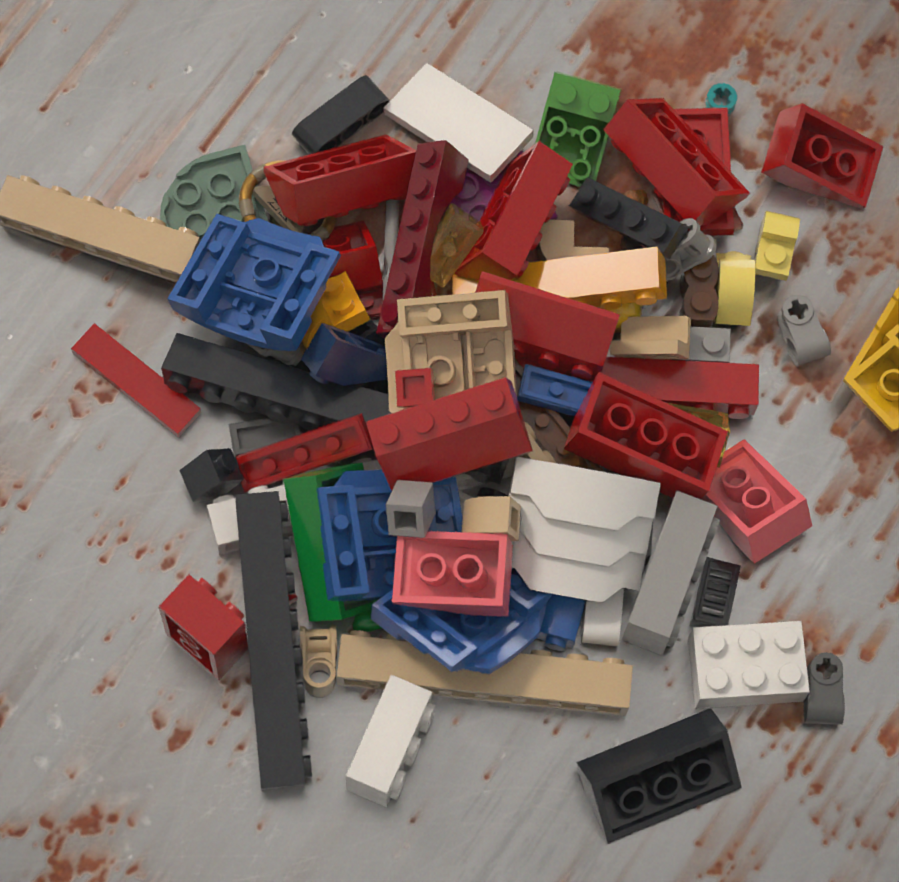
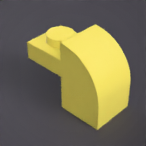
[755,211,800,281]
[715,251,755,326]

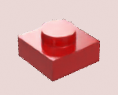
[395,368,435,408]

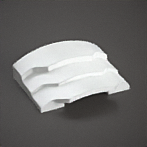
[509,457,660,603]

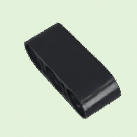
[292,75,390,154]

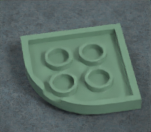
[160,144,268,239]

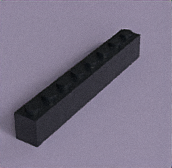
[235,491,312,790]

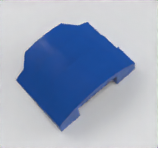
[167,213,341,351]
[317,469,463,601]
[371,568,552,674]

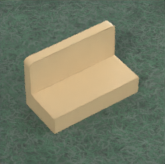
[610,316,691,359]

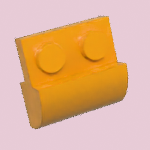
[302,272,370,349]

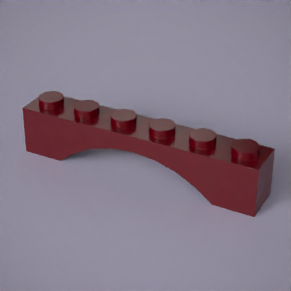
[376,140,469,339]

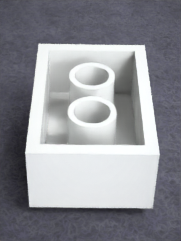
[688,621,809,709]
[346,675,436,807]

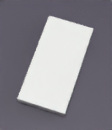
[384,63,534,183]

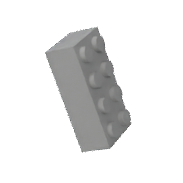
[622,491,720,655]

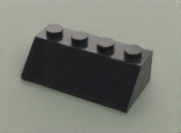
[576,708,742,843]

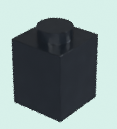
[179,448,244,502]

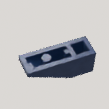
[301,323,388,386]

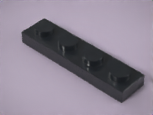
[569,177,689,259]

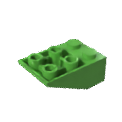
[535,71,622,187]

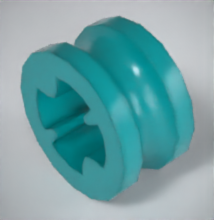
[705,83,737,116]

